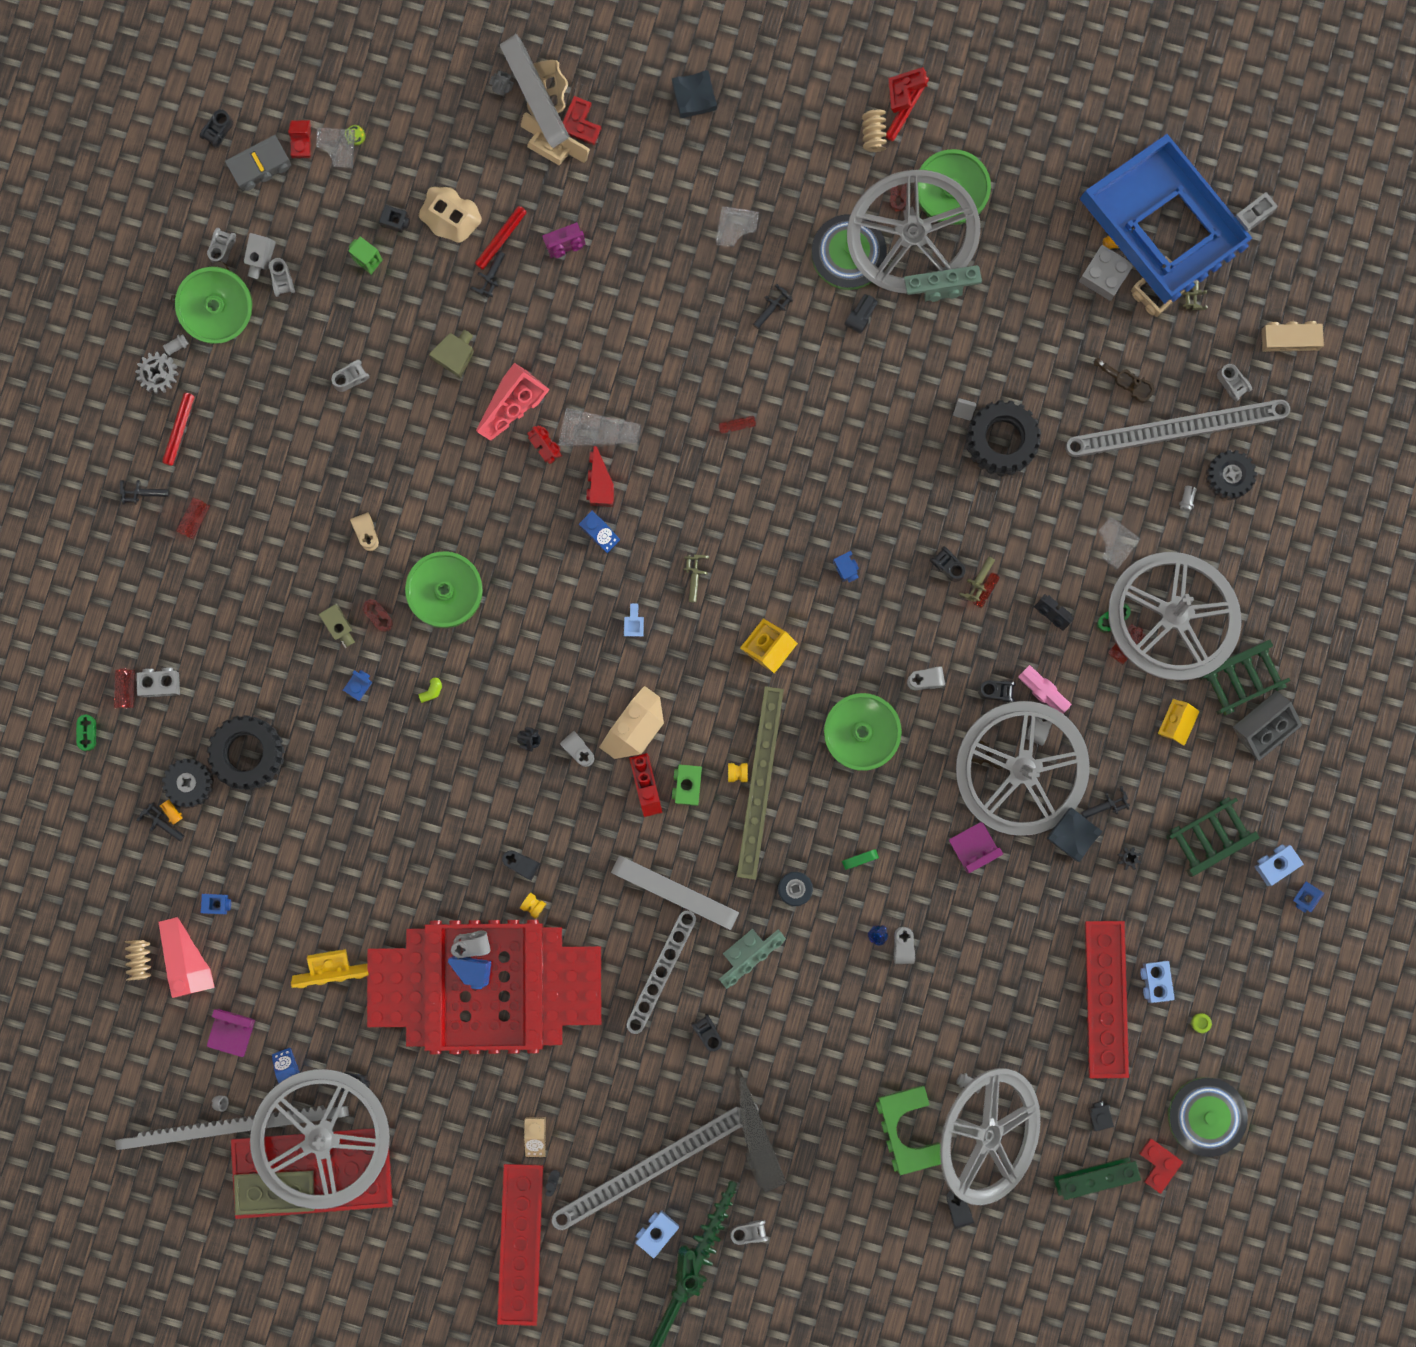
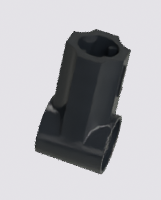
[844,294,878,334]

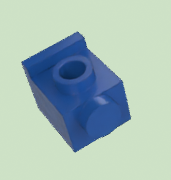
[833,551,859,583]
[1293,882,1325,913]
[201,894,231,915]

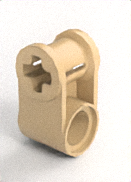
[350,512,379,551]

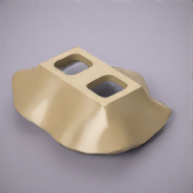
[527,60,568,117]
[419,187,482,243]

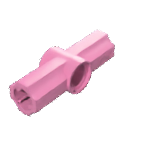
[1018,665,1072,714]

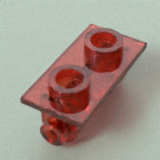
[176,497,210,539]
[1108,624,1146,665]
[114,669,135,708]

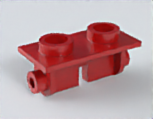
[527,426,563,464]

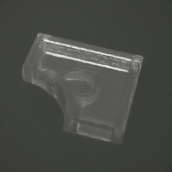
[316,128,355,168]
[716,206,759,247]
[1098,516,1141,570]

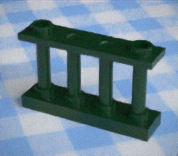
[1200,640,1290,716]
[1166,797,1260,877]
[1053,1157,1141,1200]

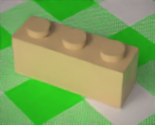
[1262,321,1324,352]

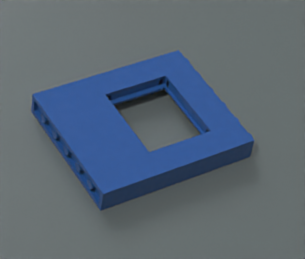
[1079,134,1252,304]

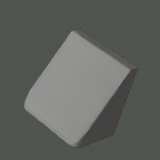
[953,398,976,420]

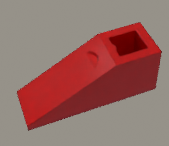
[586,446,615,507]
[629,753,663,817]

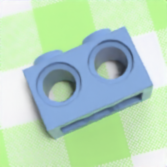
[1140,961,1175,1003]

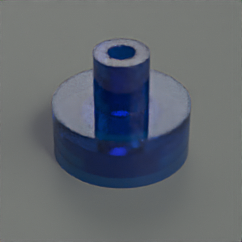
[868,925,888,946]

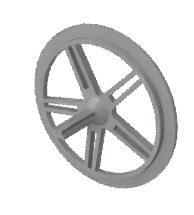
[847,170,980,293]
[1108,552,1241,681]
[956,701,1089,836]
[940,1068,1040,1205]
[250,1069,390,1209]

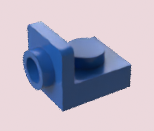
[343,670,372,701]

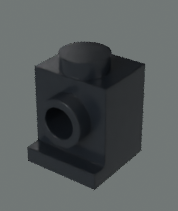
[379,205,410,233]

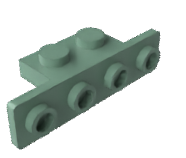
[904,266,982,302]
[719,929,786,989]

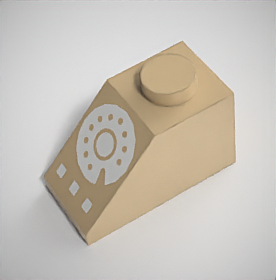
[524,1117,546,1157]

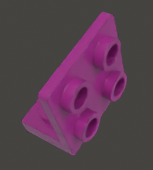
[542,222,586,258]
[949,822,1003,874]
[207,1009,255,1057]

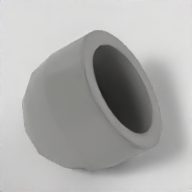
[212,1095,229,1112]

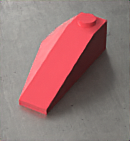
[476,363,550,441]
[158,917,215,998]

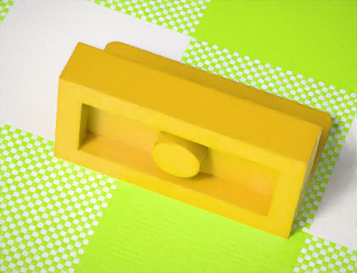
[1158,699,1199,745]

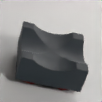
[672,70,717,119]
[1047,808,1103,862]

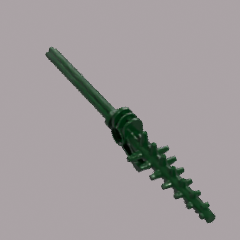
[649,1180,738,1347]

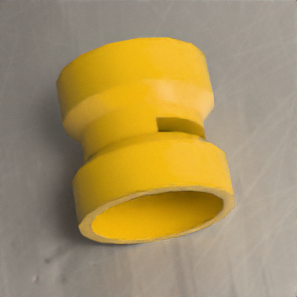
[728,763,748,782]
[520,893,546,919]

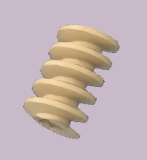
[862,110,887,152]
[125,940,151,980]

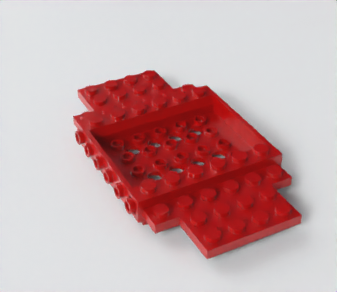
[367,920,602,1054]

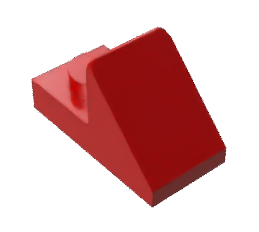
[288,120,311,158]

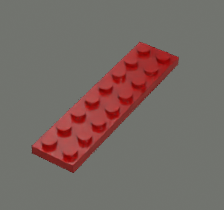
[1085,921,1129,1078]
[497,1164,543,1326]

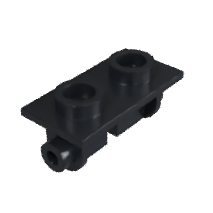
[1034,594,1074,631]

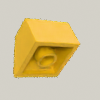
[740,618,798,673]

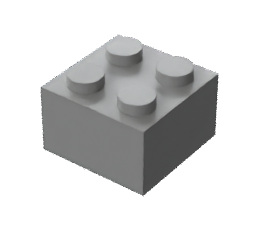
[1079,245,1133,301]

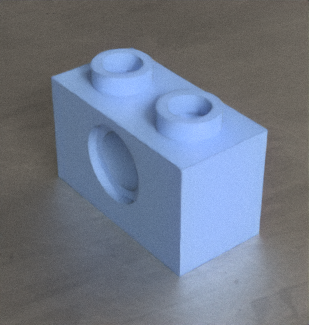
[1255,844,1304,886]
[636,1210,679,1258]

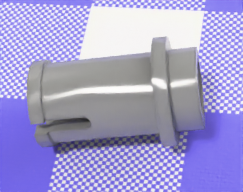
[163,334,189,356]
[1179,486,1197,511]
[956,1073,982,1093]

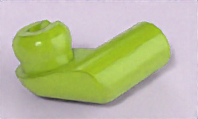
[418,678,442,703]

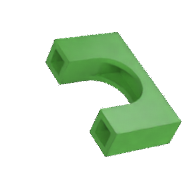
[876,1085,941,1175]

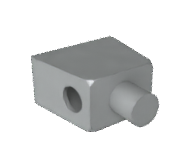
[244,233,276,279]

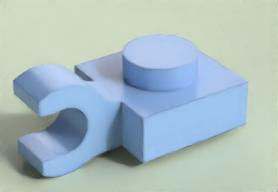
[624,604,644,637]

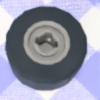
[778,872,813,906]

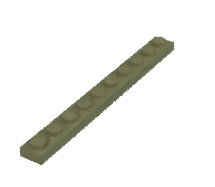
[737,686,784,880]

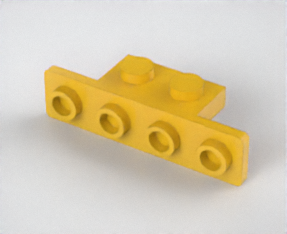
[291,949,369,988]

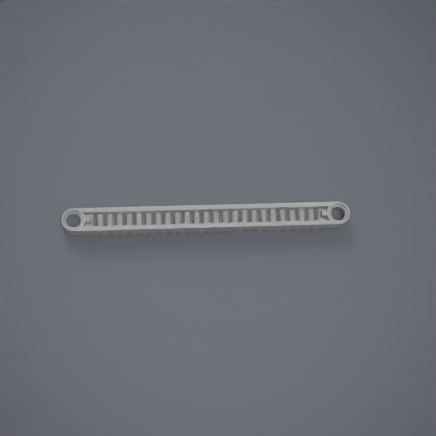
[1065,400,1290,457]
[552,1101,759,1230]
[115,1105,349,1150]

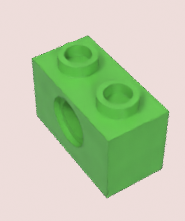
[348,237,383,274]
[672,765,702,806]

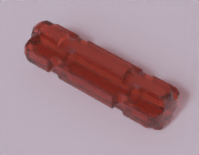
[719,416,756,434]
[973,573,1000,608]

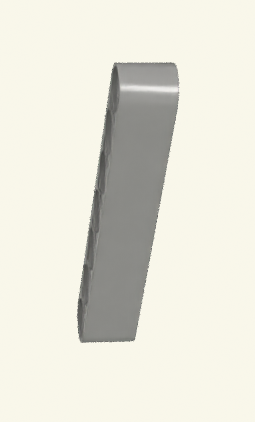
[500,34,569,148]
[611,855,739,930]
[627,911,696,1034]

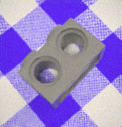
[1235,192,1278,232]
[137,668,180,697]

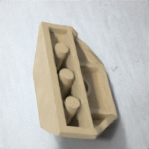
[599,686,664,759]

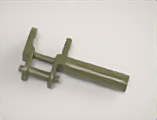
[1183,281,1208,310]
[683,554,709,603]
[959,557,995,602]

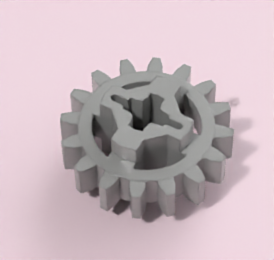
[135,352,178,394]

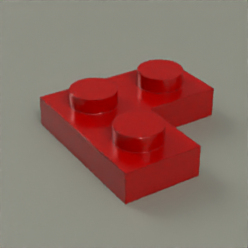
[888,67,927,113]
[563,96,602,145]
[1139,1138,1183,1194]

